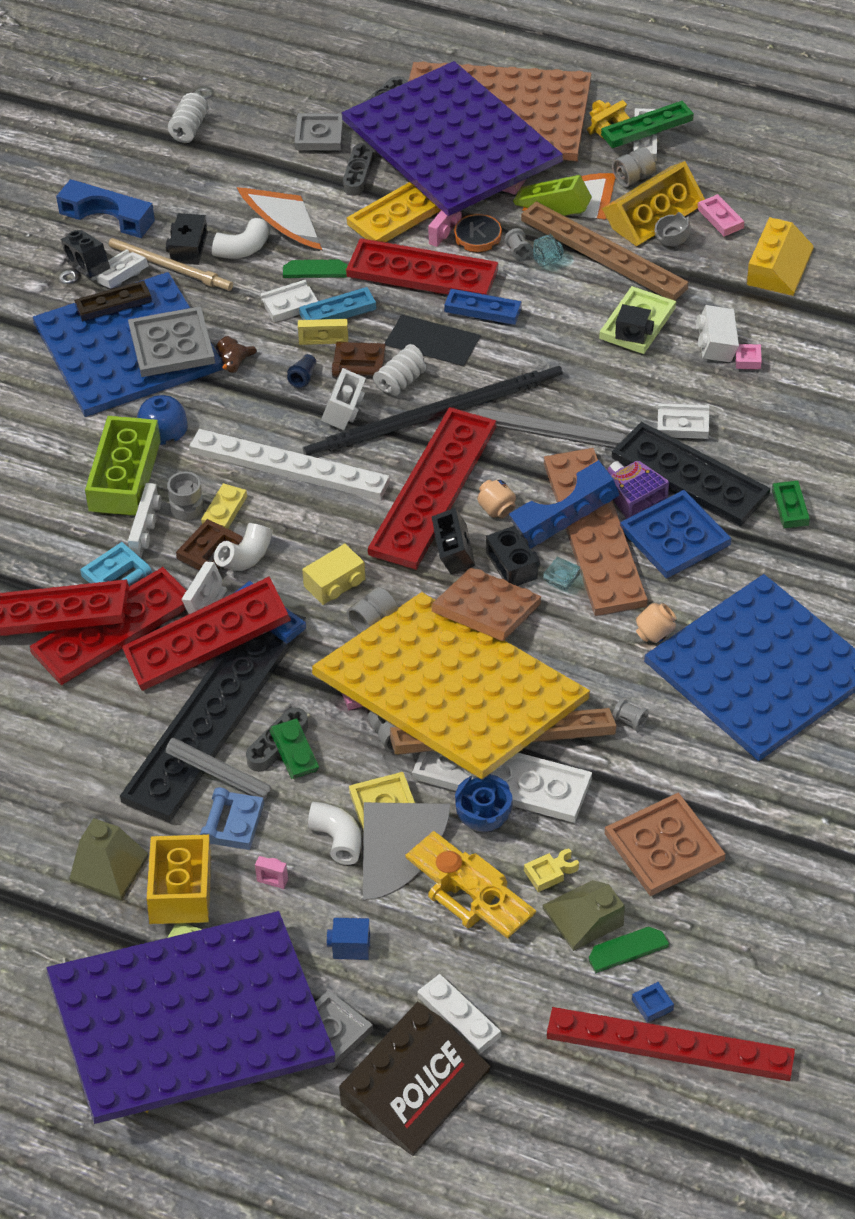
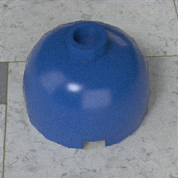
[137,395,188,445]
[455,774,513,832]

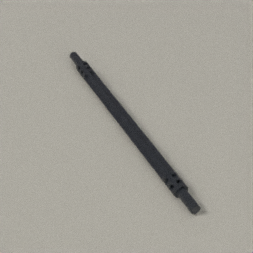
[303,366,563,456]

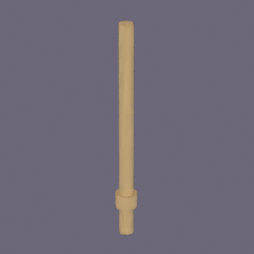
[109,238,233,291]

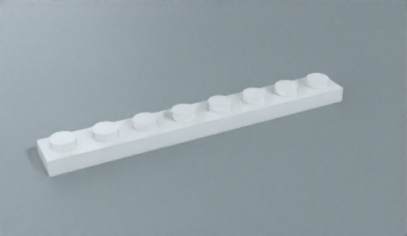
[189,429,390,501]

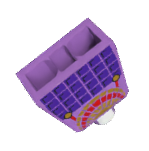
[607,461,669,519]

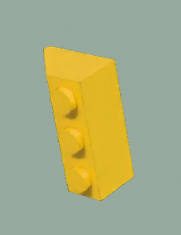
[747,217,814,296]

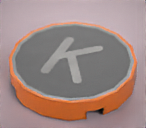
[454,214,502,252]

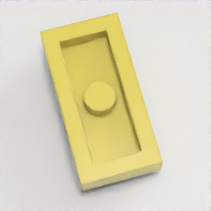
[298,319,348,345]
[201,483,247,529]

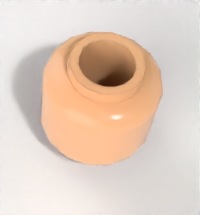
[477,479,516,518]
[636,603,677,643]

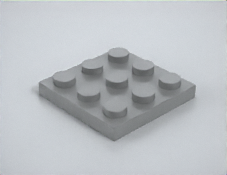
[128,306,215,377]

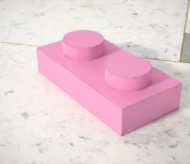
[698,194,744,237]
[428,210,462,247]

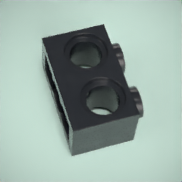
[61,230,111,278]
[486,525,540,586]

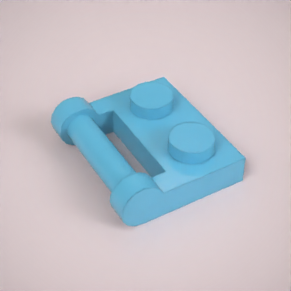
[80,542,152,586]

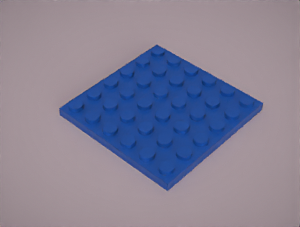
[33,272,224,417]
[644,574,855,761]

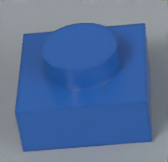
[632,982,674,1023]

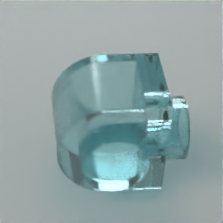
[533,234,564,268]

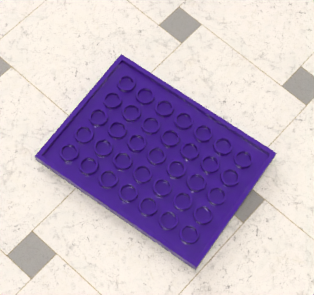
[342,61,563,216]
[46,911,335,1124]

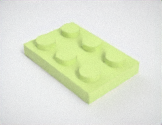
[599,286,676,354]

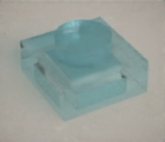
[543,556,580,591]

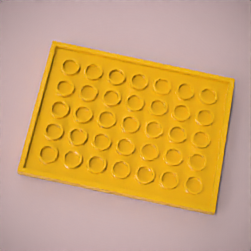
[312,592,590,779]

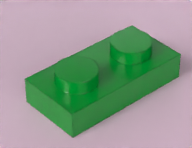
[772,480,810,529]
[270,718,319,780]

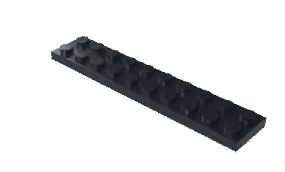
[120,612,306,822]

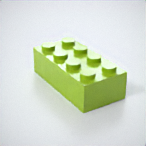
[85,416,161,516]

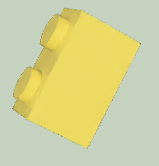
[302,544,365,605]

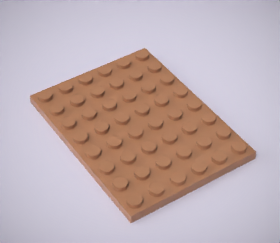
[408,61,591,161]

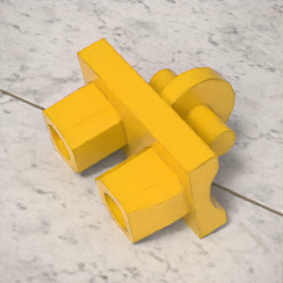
[587,100,629,139]

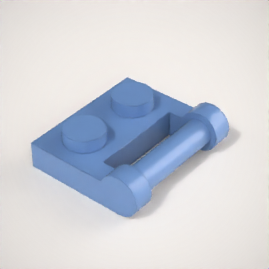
[200,787,264,850]

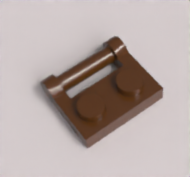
[332,342,386,377]
[176,519,243,571]

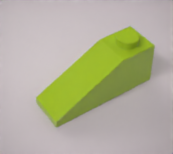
[513,175,592,216]

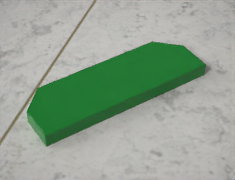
[283,259,348,278]
[589,926,669,974]

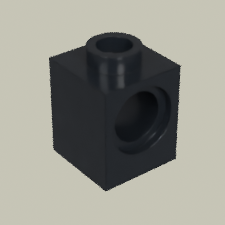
[615,304,654,344]

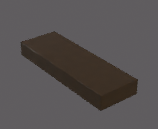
[74,281,152,321]

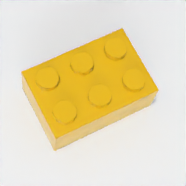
[147,835,211,924]

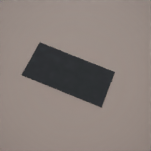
[384,314,481,366]

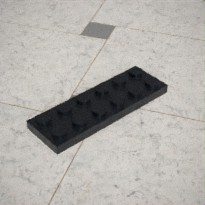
[612,421,770,526]

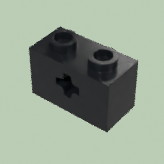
[166,213,208,265]
[431,508,475,575]

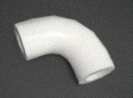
[212,218,271,259]
[214,523,273,571]
[308,802,362,865]

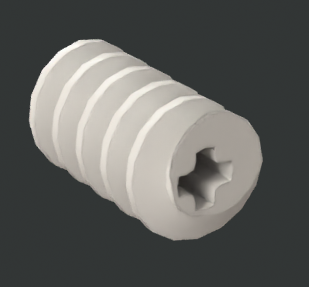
[168,93,209,143]
[373,344,426,396]

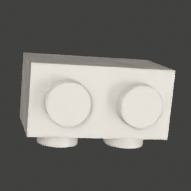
[696,305,739,362]
[321,368,366,430]

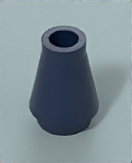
[287,354,316,388]

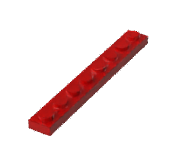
[547,1007,795,1081]

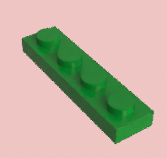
[601,100,694,149]

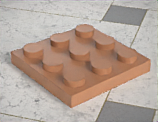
[431,567,541,641]
[604,792,725,897]

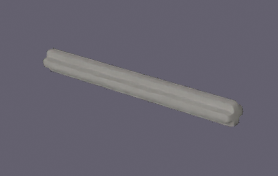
[477,408,625,448]

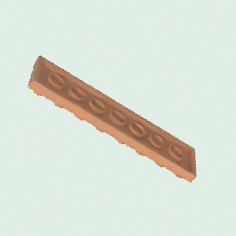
[544,448,647,616]

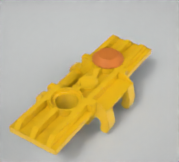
[405,831,536,939]

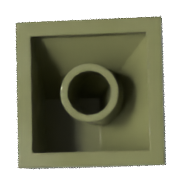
[69,818,148,900]
[542,880,625,951]

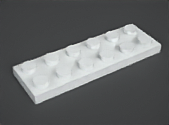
[412,751,592,823]

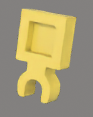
[524,849,579,892]

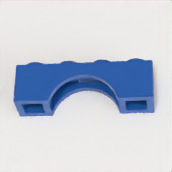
[56,179,155,238]
[509,460,620,549]

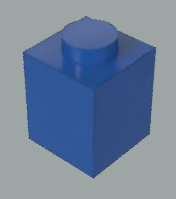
[327,918,371,960]

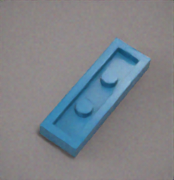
[299,287,376,320]

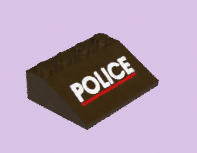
[339,1001,491,1156]

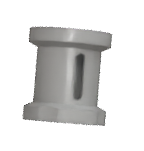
[504,228,533,260]
[612,698,649,732]

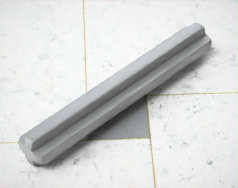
[166,738,271,800]

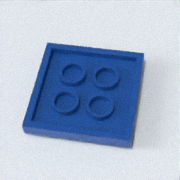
[620,490,731,579]

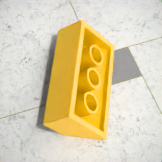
[602,161,705,246]

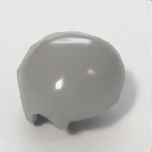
[655,212,691,247]

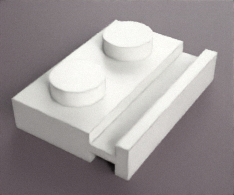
[91,249,149,289]
[260,280,318,323]
[657,403,709,439]
[182,561,227,614]

